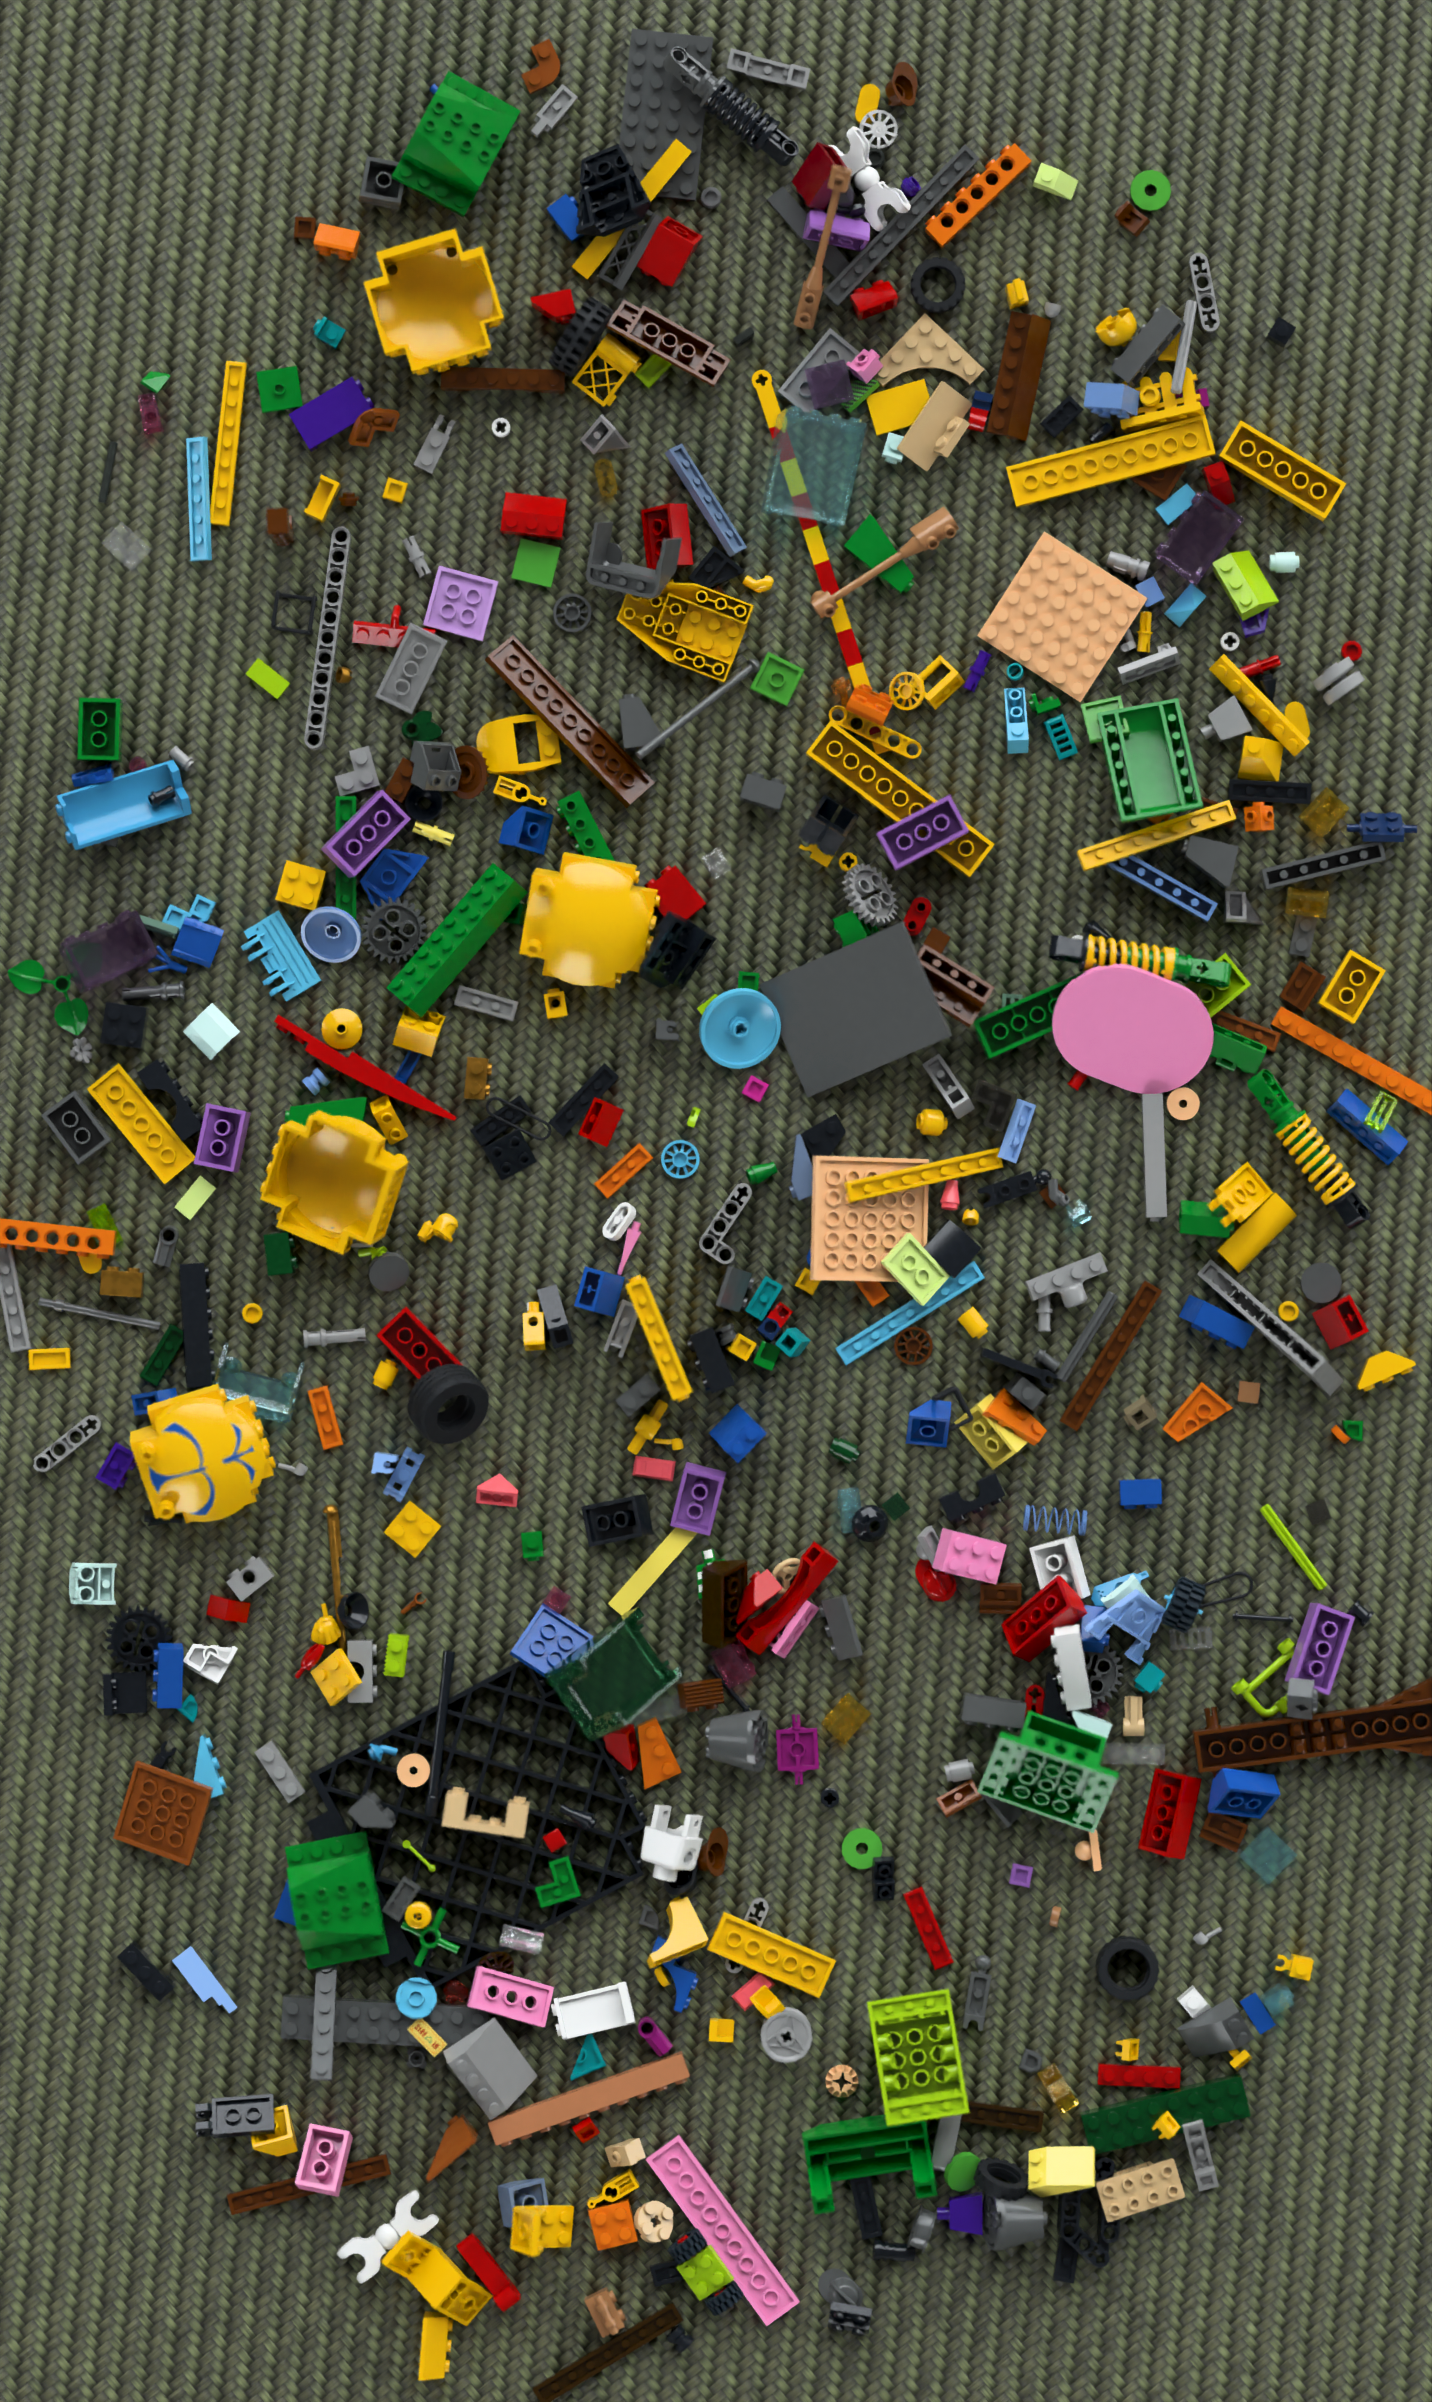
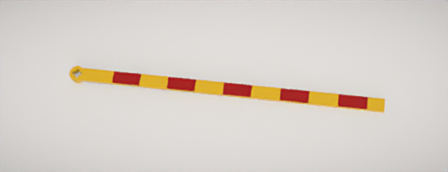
[752,370,891,755]

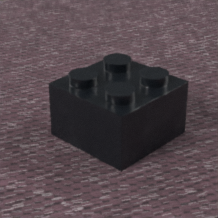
[100,1002,149,1049]

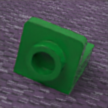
[1028,693,1061,716]
[521,1531,544,1561]

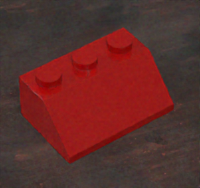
[500,492,567,540]
[641,503,693,570]

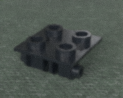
[483,1128,537,1181]

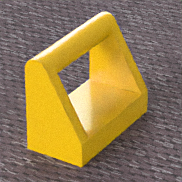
[913,655,965,710]

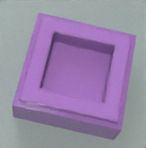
[1009,1863,1033,1888]

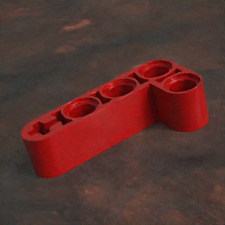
[456,2233,521,2312]

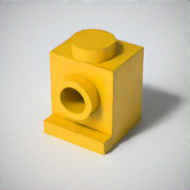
[543,988,568,1019]

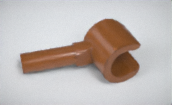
[401,1592,427,1615]

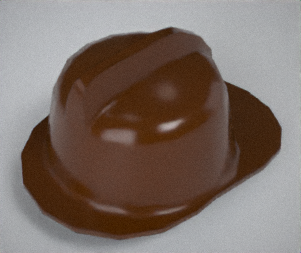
[885,62,917,106]
[698,1827,728,1877]

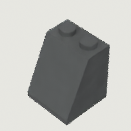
[619,694,665,752]
[1181,835,1239,889]

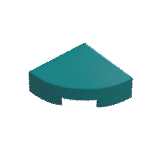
[177,1694,198,1723]

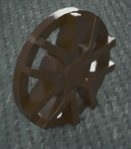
[477,1951,514,1975]

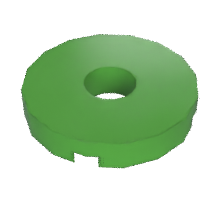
[1130,170,1171,212]
[842,1828,882,1869]

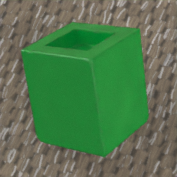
[753,1340,781,1371]

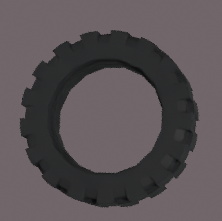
[911,257,965,314]
[973,2158,1029,2201]

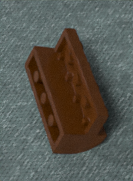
[918,944,995,1028]

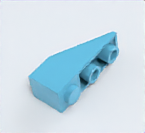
[1004,688,1029,754]
[194,1734,227,1798]

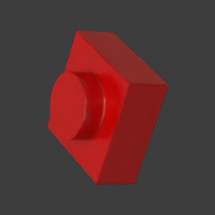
[572,2117,600,2144]

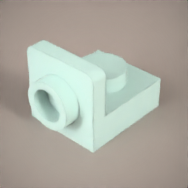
[882,432,904,464]

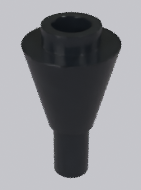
[1257,674,1277,705]
[1082,920,1118,944]
[144,1506,183,1526]
[559,1804,597,1832]

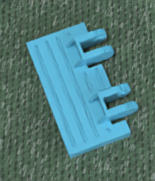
[241,910,322,1002]

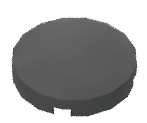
[368,1252,409,1291]
[1300,1262,1342,1303]

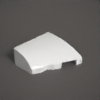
[183,1644,238,1685]

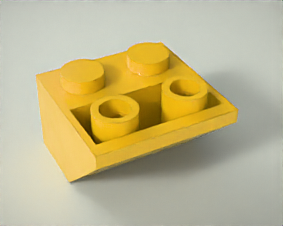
[392,1005,446,1057]

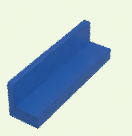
[1326,1089,1408,1165]

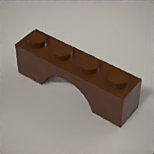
[266,508,294,547]

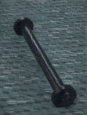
[1232,1611,1293,1625]
[707,1664,750,1712]

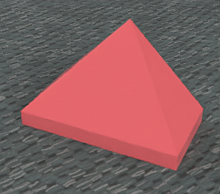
[476,1474,518,1507]

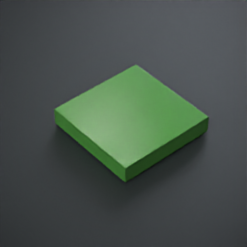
[511,538,561,588]
[750,652,805,707]
[1080,695,1130,744]

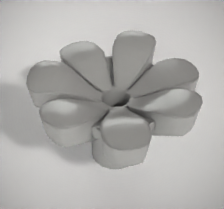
[70,1037,92,1063]

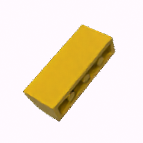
[1216,1192,1297,1273]

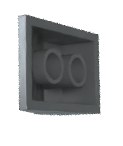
[716,1266,755,1312]
[1177,1997,1254,2057]

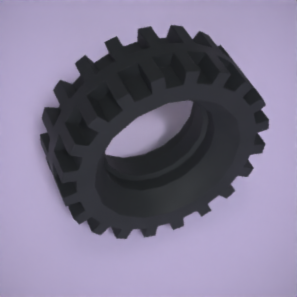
[549,296,613,377]

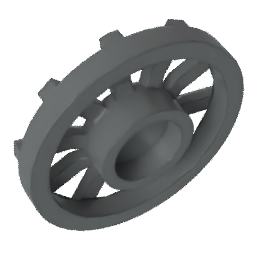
[553,594,592,632]

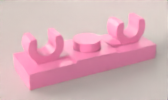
[769,1600,819,1659]

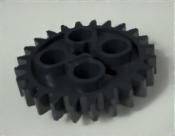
[106,1604,173,1672]

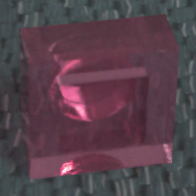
[543,1586,571,1614]

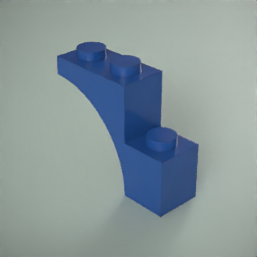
[651,1935,698,2013]

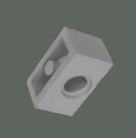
[226,1556,275,1601]

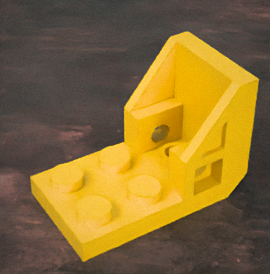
[510,2205,574,2256]

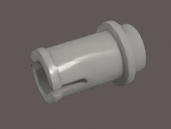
[168,746,195,772]

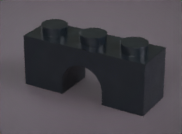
[939,1473,1006,1523]
[117,1941,176,2002]

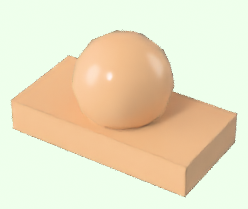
[1075,1829,1102,1871]

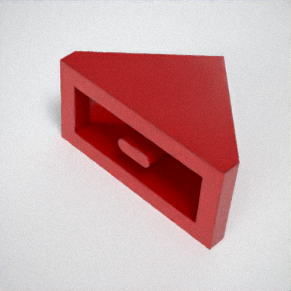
[206,1594,251,1623]

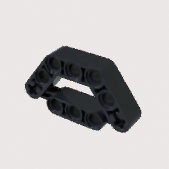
[1057,2156,1120,2268]

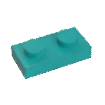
[745,1276,783,1321]

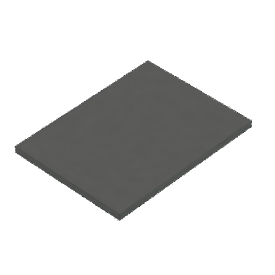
[759,922,952,1097]

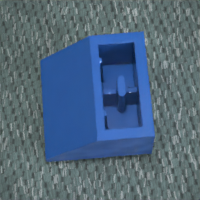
[574,1266,625,1317]

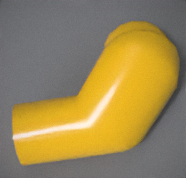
[742,575,774,593]

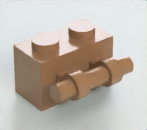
[584,2287,627,2338]

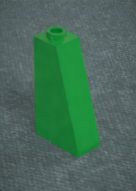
[844,514,914,595]
[284,1097,368,1126]

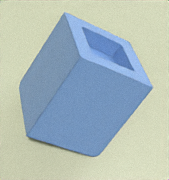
[1134,577,1164,607]

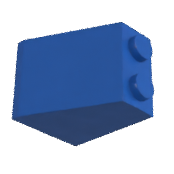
[709,1404,767,1463]

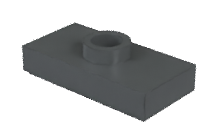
[382,1876,421,1922]

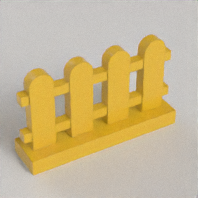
[1120,367,1205,434]

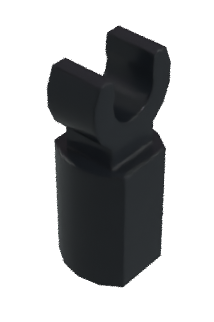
[150,1741,177,1769]

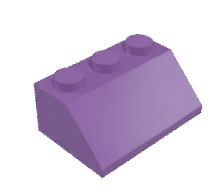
[802,208,870,252]
[194,1103,251,1173]

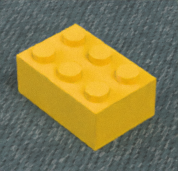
[1317,950,1386,1024]

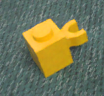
[799,844,837,868]
[1274,1954,1314,1981]

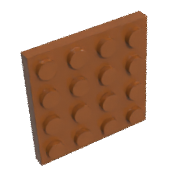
[113,1761,214,1866]

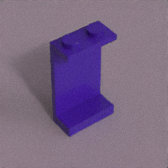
[289,377,375,452]

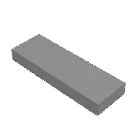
[454,985,519,1022]

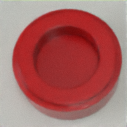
[1341,641,1362,662]

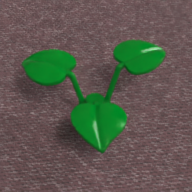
[7,943,102,1035]

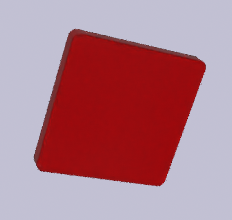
[543,1828,567,1853]

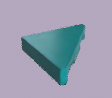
[570,2033,606,2081]

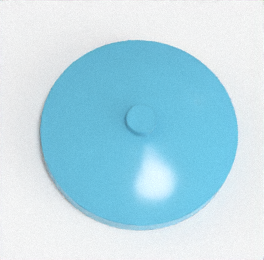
[699,988,781,1069]

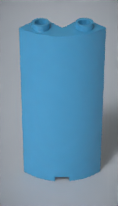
[55,760,192,850]

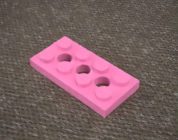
[467,1966,554,2028]

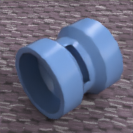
[302,1067,331,1096]

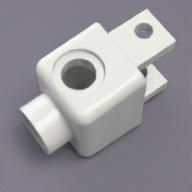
[641,1805,703,1882]

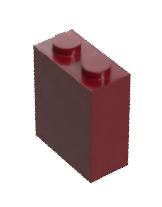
[791,142,847,210]

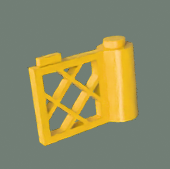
[572,333,642,407]

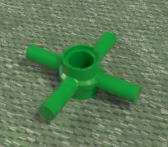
[400,1907,460,1967]

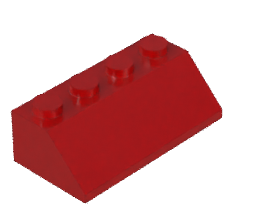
[1001,1575,1087,1662]
[1138,1768,1202,1859]

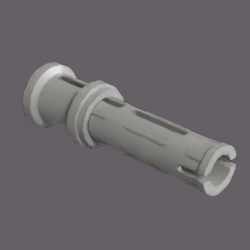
[303,1328,366,1348]

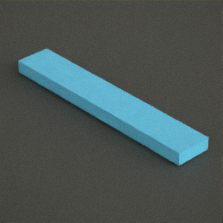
[186,437,212,562]

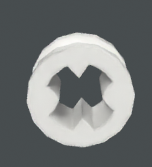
[492,418,510,437]
[1220,632,1239,651]

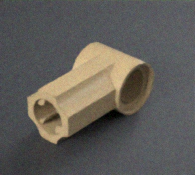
[1123,1696,1144,1736]

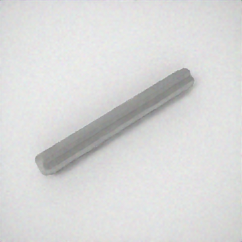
[1171,300,1197,394]

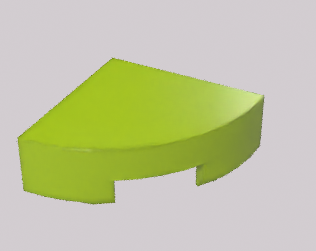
[687,1107,701,1128]

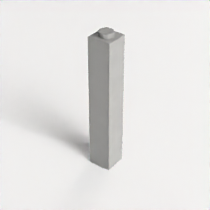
[1141,1093,1167,1222]

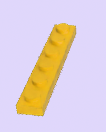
[1209,654,1310,757]

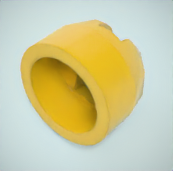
[962,1209,979,1226]

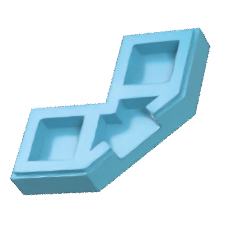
[162,894,216,931]

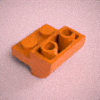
[845,683,894,726]

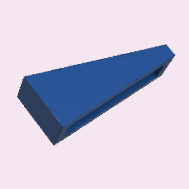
[394,1050,422,1084]

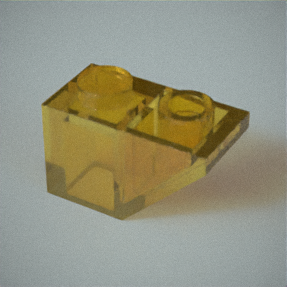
[1037,2063,1079,2114]

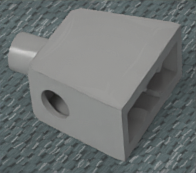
[1200,695,1252,742]

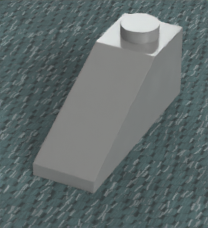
[922,1054,975,1119]

